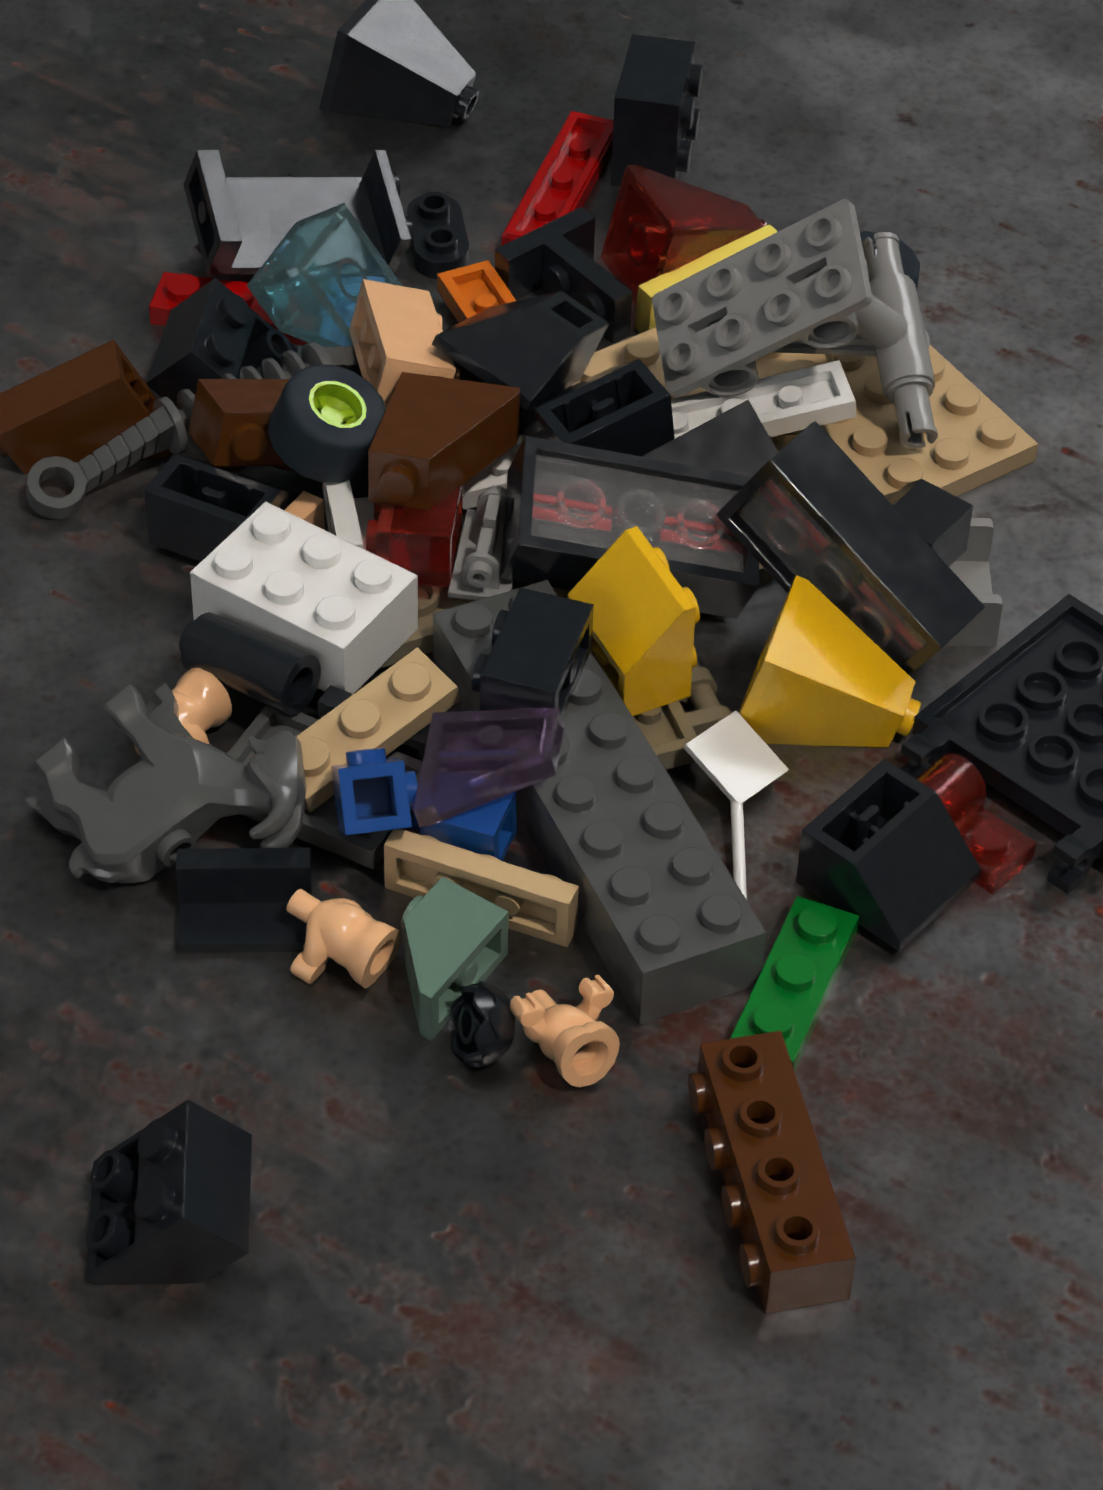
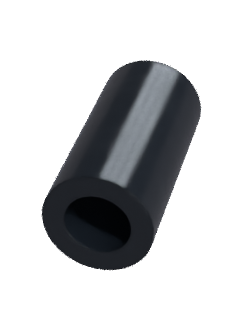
[179,612,321,715]

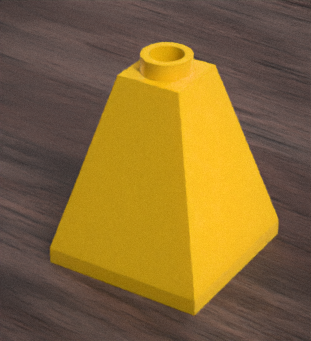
[738,575,921,747]

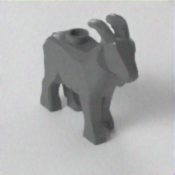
[25,682,307,884]

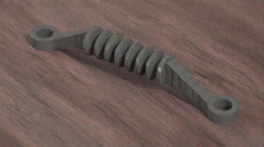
[25,342,362,520]

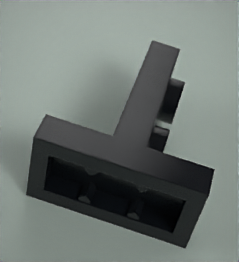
[495,207,633,344]

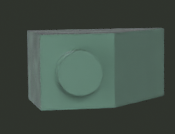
[401,876,509,1041]

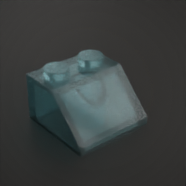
[247,203,402,348]

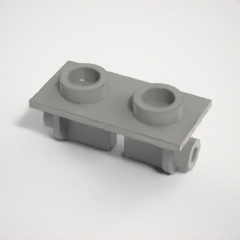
[448,486,514,600]

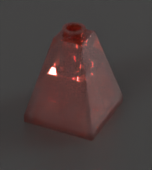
[600,165,767,306]

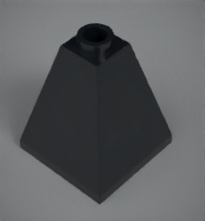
[319,0,479,127]

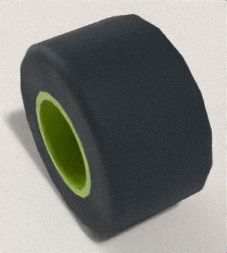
[268,364,386,483]

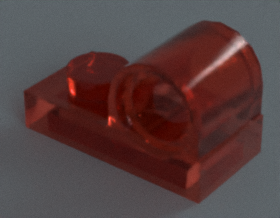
[915,753,1036,895]

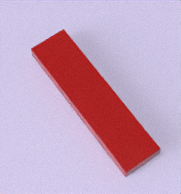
[501,111,614,246]

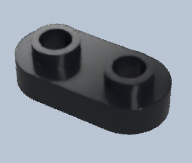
[407,192,469,279]

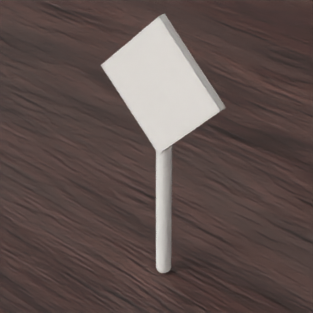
[683,711,789,900]

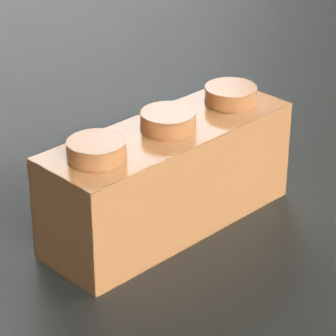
[349,279,460,408]

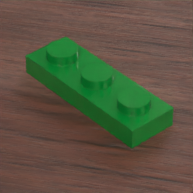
[730,896,859,1072]

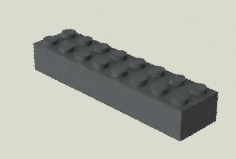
[433,580,767,1025]

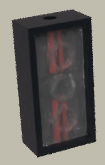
[716,421,985,675]
[500,436,760,619]

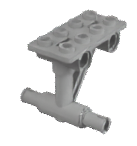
[652,199,938,449]

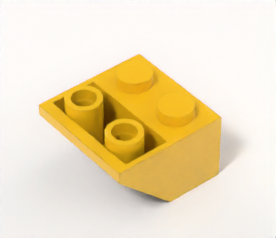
[568,526,700,716]

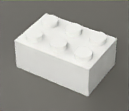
[190,502,418,694]

